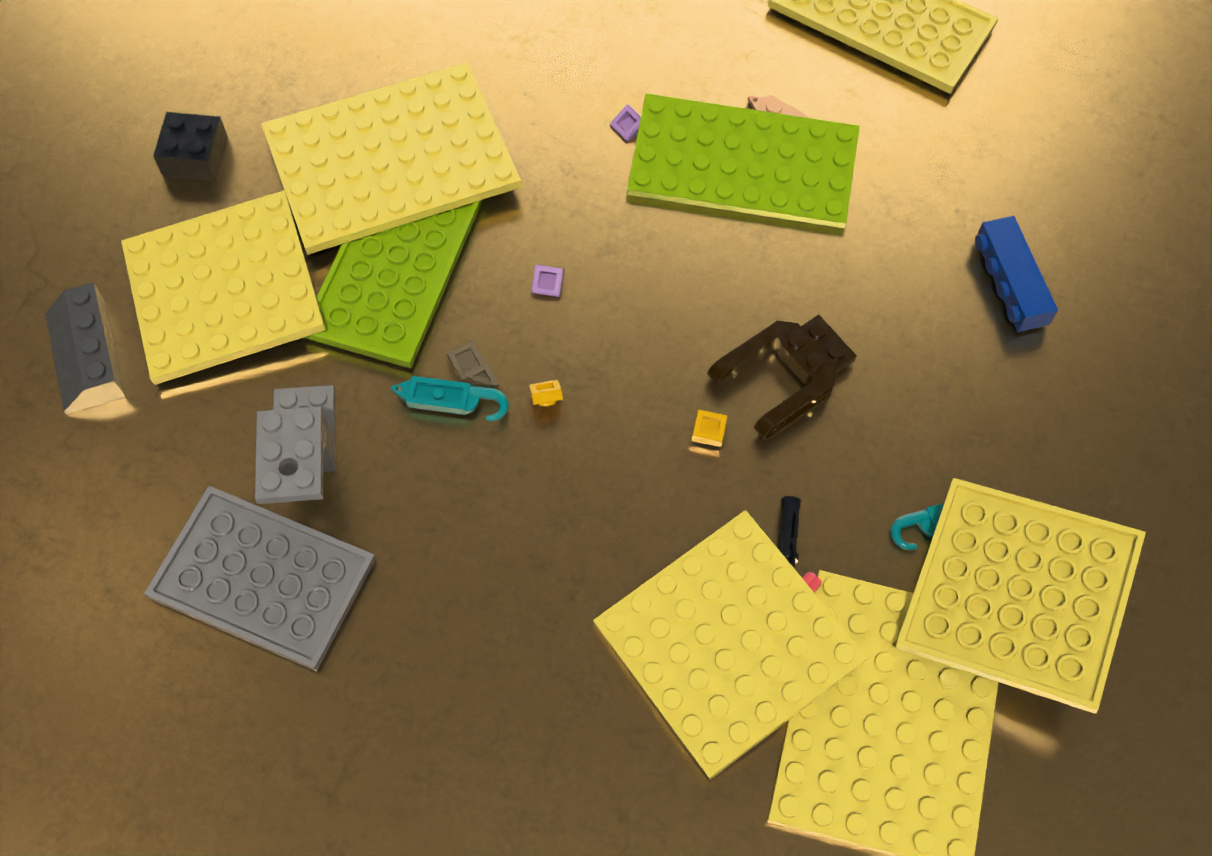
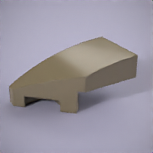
[447,340,499,388]

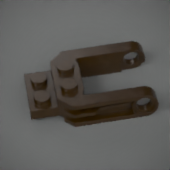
[707,314,857,440]

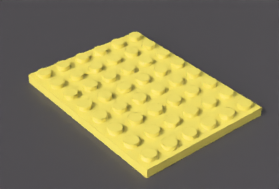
[261,62,522,255]
[767,570,998,856]

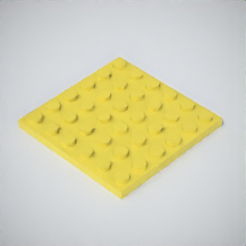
[121,190,326,385]
[896,478,1146,714]
[593,510,868,780]

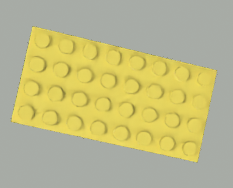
[767,0,998,94]

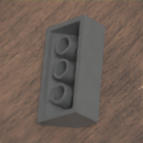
[45,283,125,414]

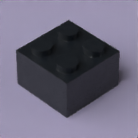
[153,112,228,181]

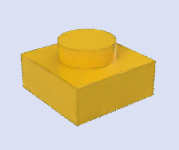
[529,380,563,406]
[692,409,728,447]

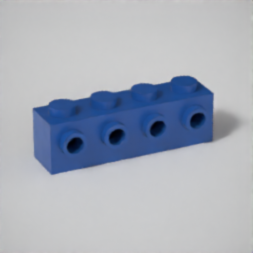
[975,216,1058,332]

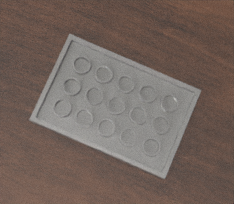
[144,486,376,672]

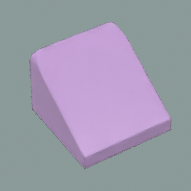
[610,104,641,141]
[531,264,565,297]

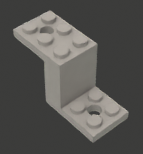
[255,385,336,504]

